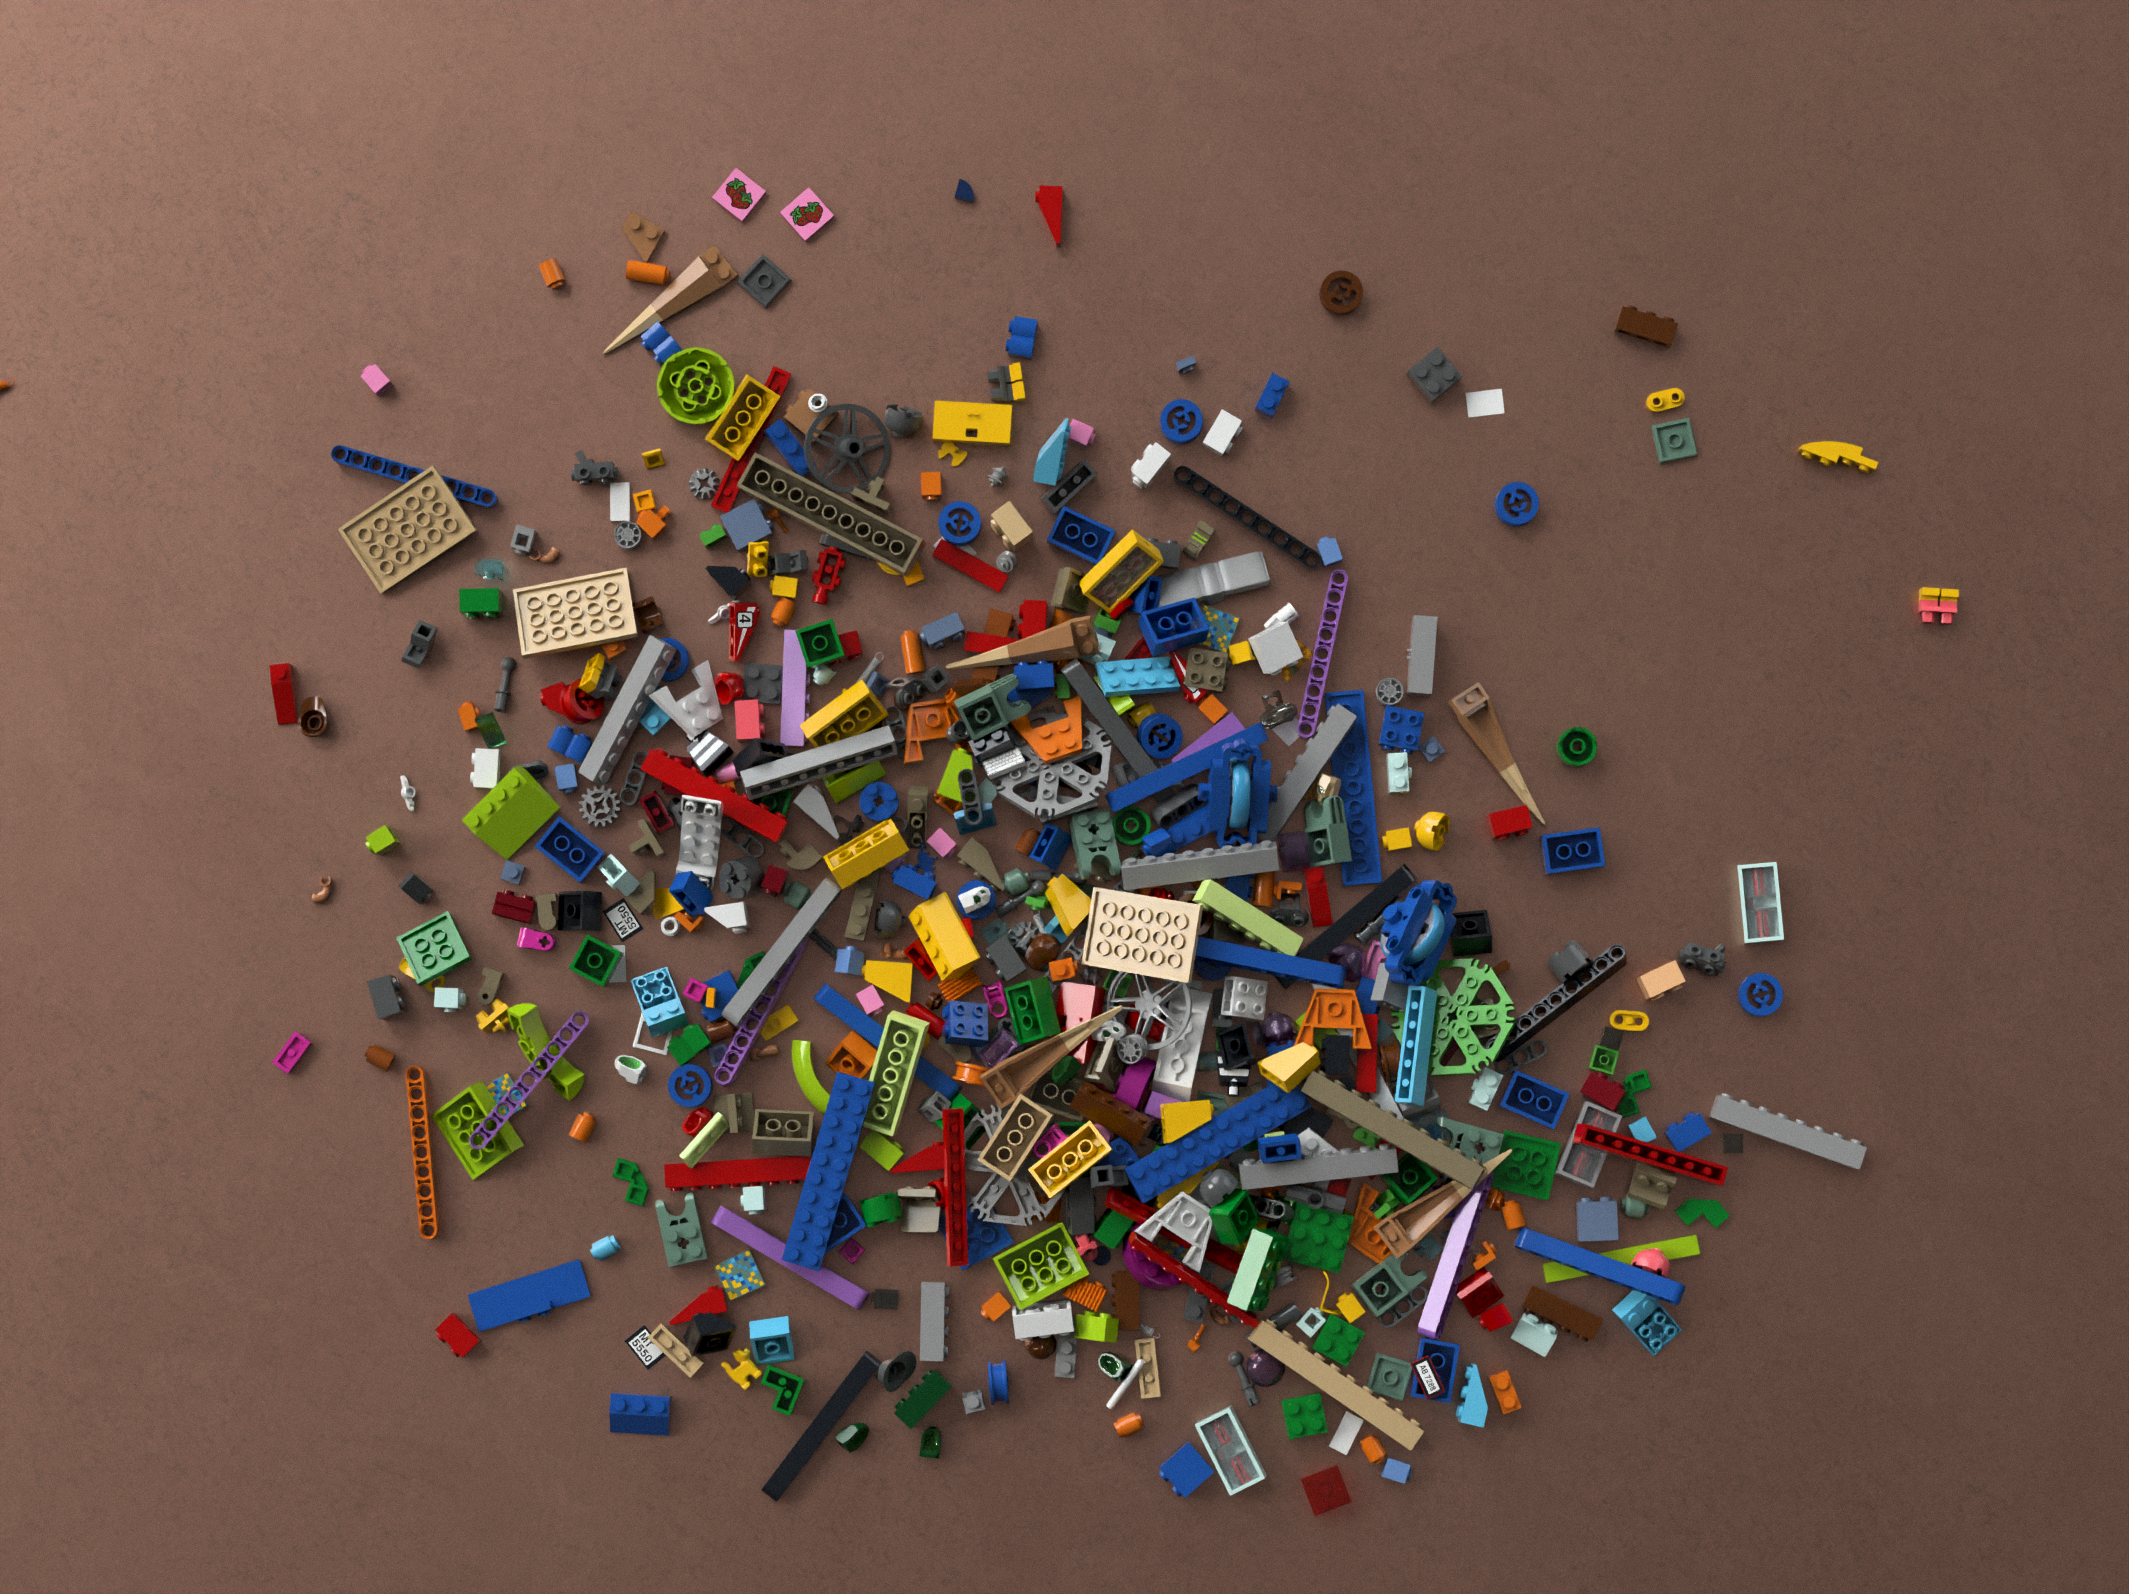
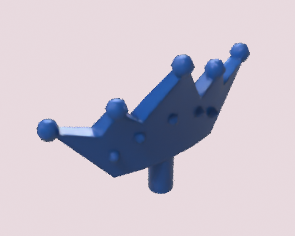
[914,845,938,877]

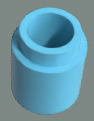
[590,1235,621,1261]

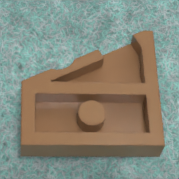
[622,212,665,263]

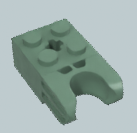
[954,674,1031,741]
[1304,795,1352,868]
[1069,809,1121,880]
[1436,1117,1504,1172]
[655,1192,709,1267]
[1351,1251,1428,1317]

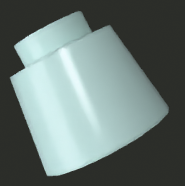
[812,665,837,686]

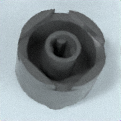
[719,856,765,899]
[1548,939,1593,984]

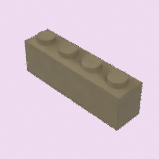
[845,868,882,942]

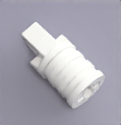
[1264,603,1299,629]

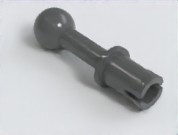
[494,657,516,713]
[1031,869,1087,885]
[994,880,1046,918]
[1228,1351,1260,1407]

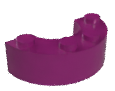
[1112,1057,1157,1112]
[1123,1222,1183,1291]

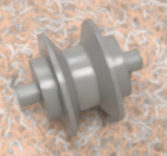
[987,466,1008,487]
[996,551,1018,572]
[1080,966,1103,986]

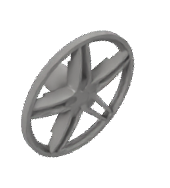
[1107,971,1192,1050]

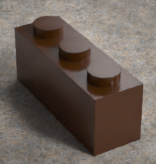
[1614,305,1678,348]
[1112,1271,1139,1330]

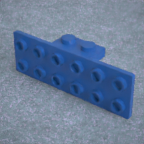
[468,1259,591,1331]

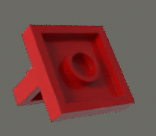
[1455,1267,1504,1319]

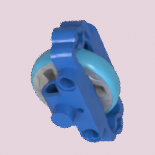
[1198,738,1277,848]
[1380,880,1457,986]

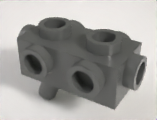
[571,450,619,485]
[1678,942,1726,976]

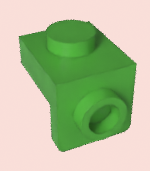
[1025,888,1051,911]
[1374,1188,1401,1219]

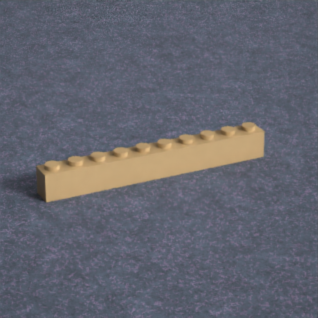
[1248,1319,1424,1451]

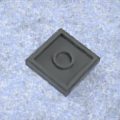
[737,254,792,308]

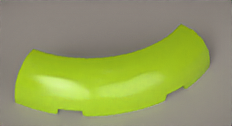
[507,1003,584,1101]
[792,1040,830,1115]

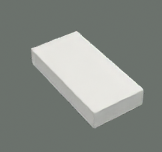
[610,482,630,522]
[1329,1411,1364,1455]

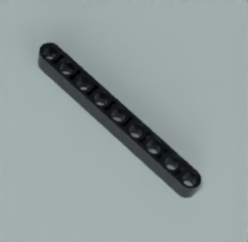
[1174,466,1321,570]
[1274,864,1417,990]
[1486,944,1627,1062]
[761,1351,882,1502]

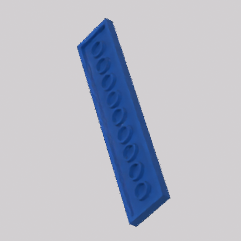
[1324,690,1382,886]
[782,1072,875,1271]
[1123,1083,1312,1204]

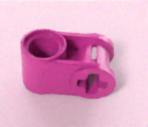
[517,927,556,951]
[982,980,1008,1019]
[1034,1123,1069,1158]

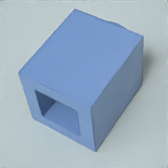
[1316,536,1343,568]
[555,763,579,794]
[835,946,865,976]
[1381,1457,1412,1484]

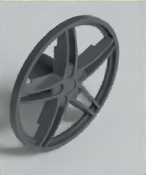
[804,404,890,493]

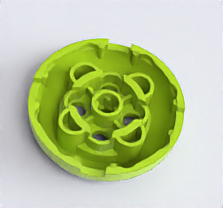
[657,347,734,425]

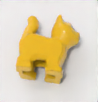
[721,1348,763,1390]

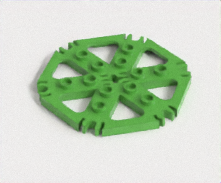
[1391,958,1516,1077]

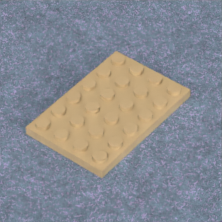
[338,465,477,594]
[513,567,638,659]
[1081,887,1203,983]

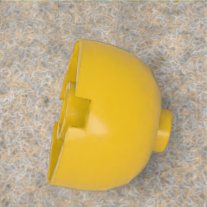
[1414,812,1450,851]

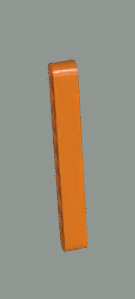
[406,1066,440,1239]

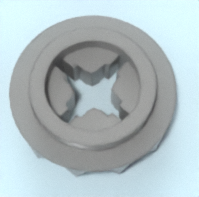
[689,468,720,499]
[1010,922,1040,948]

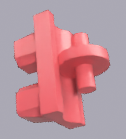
[1073,1233,1098,1261]

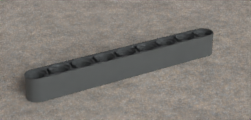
[1060,659,1175,804]

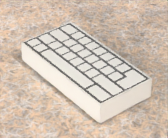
[982,748,1026,780]

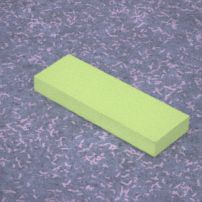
[679,1112,730,1169]

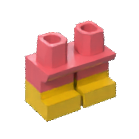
[1919,587,1959,625]

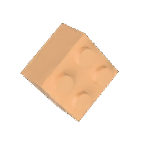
[1636,960,1685,1001]

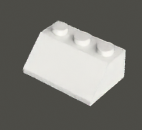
[704,902,751,934]
[1012,1298,1074,1341]

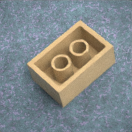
[990,501,1033,553]

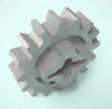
[579,785,621,827]

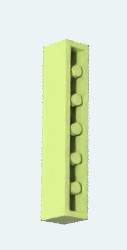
[1192,879,1304,956]

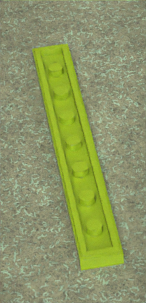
[1542,1235,1700,1283]

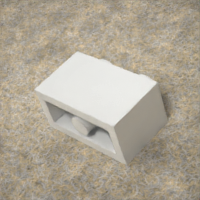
[1202,409,1243,456]
[470,748,501,789]

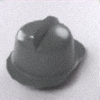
[875,1351,917,1392]

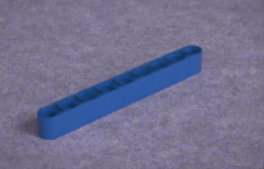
[331,445,498,509]
[1105,722,1269,812]
[1195,937,1346,988]
[813,983,963,1102]
[1514,1228,1686,1305]

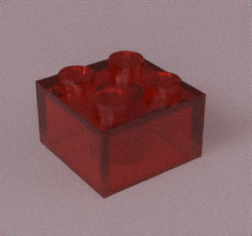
[1300,1464,1351,1516]

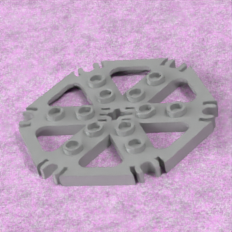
[991,706,1112,820]
[964,1104,1065,1226]

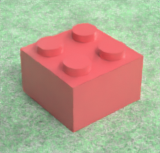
[735,699,766,743]

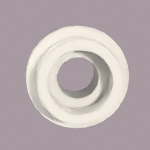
[808,394,828,413]
[661,917,681,936]

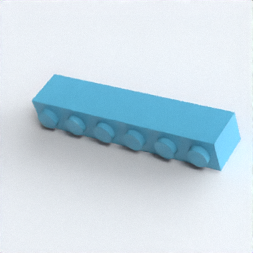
[1395,986,1437,1107]

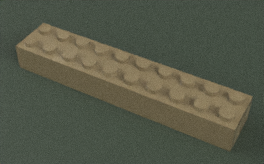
[736,452,926,578]
[1301,1070,1485,1191]

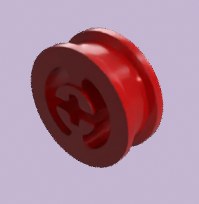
[559,679,604,725]

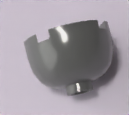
[884,404,924,438]
[874,899,905,939]
[1199,1169,1239,1207]

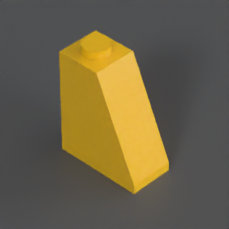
[1045,873,1091,936]
[861,960,913,1003]
[1257,1042,1321,1093]
[1160,1100,1214,1144]

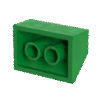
[1004,977,1061,1045]

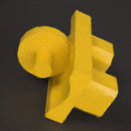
[747,541,769,577]
[476,999,510,1034]

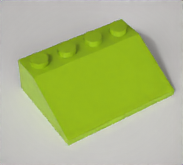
[462,765,561,860]
[431,1080,524,1180]
[993,1221,1089,1310]

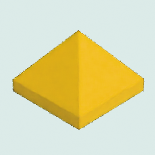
[642,448,665,469]

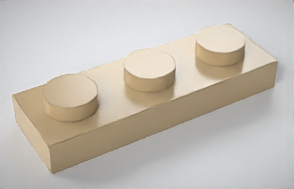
[648,1323,704,1378]
[1135,1338,1161,1399]

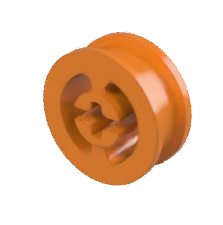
[952,1061,990,1087]

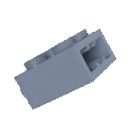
[720,499,774,553]
[920,612,966,650]
[1576,1197,1619,1242]

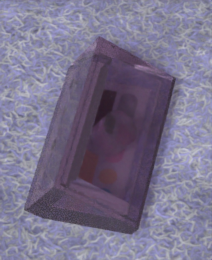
[978,1027,1020,1069]

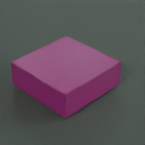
[682,977,709,1004]
[838,1237,865,1265]

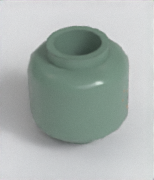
[1001,868,1031,896]
[782,881,811,910]
[1621,1194,1650,1219]

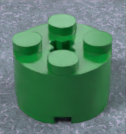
[1556,727,1597,768]
[1112,806,1151,846]
[859,1191,903,1227]

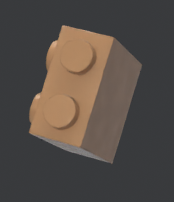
[784,388,839,444]

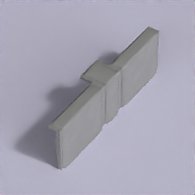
[1155,551,1271,607]

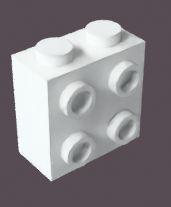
[1131,442,1171,490]
[1248,622,1303,675]
[1220,976,1268,1020]

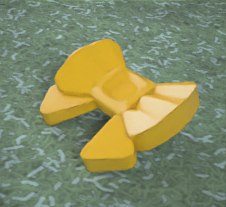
[938,442,967,467]

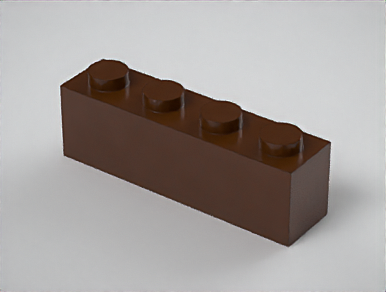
[1069,1080,1152,1146]
[1521,1285,1603,1342]

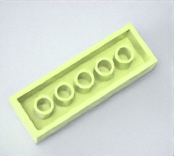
[863,1010,930,1136]

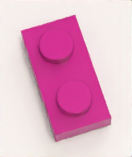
[272,1031,312,1074]

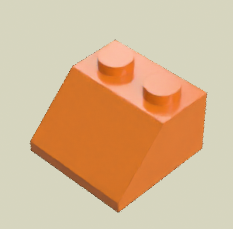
[825,1030,877,1079]

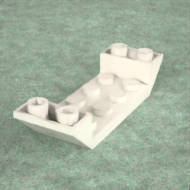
[676,795,723,891]
[1152,986,1213,1102]

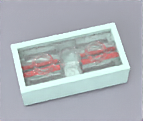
[1737,862,1784,944]
[1195,1405,1267,1496]

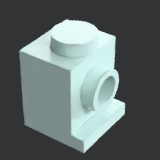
[1296,1307,1326,1338]

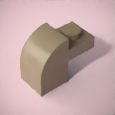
[779,839,823,871]

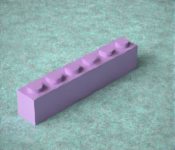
[780,630,811,748]

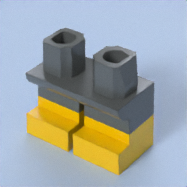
[987,362,1026,403]
[579,653,622,701]

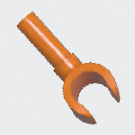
[767,509,788,533]
[1187,1325,1206,1352]

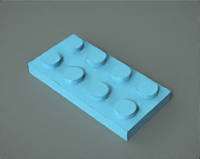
[1095,657,1180,697]

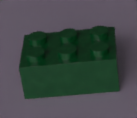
[894,1369,953,1429]

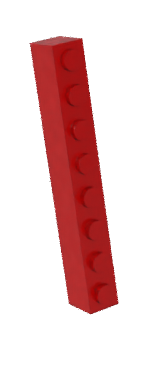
[640,748,789,844]
[1572,1124,1728,1186]
[664,1156,812,1192]

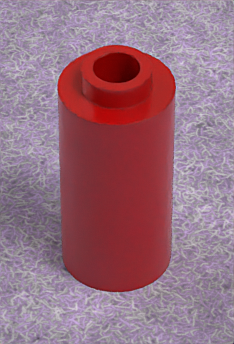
[905,1002,945,1040]

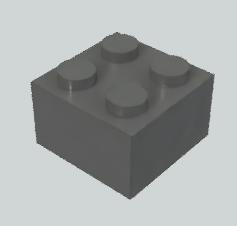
[1406,347,1462,404]
[985,936,1027,983]
[367,974,407,1020]

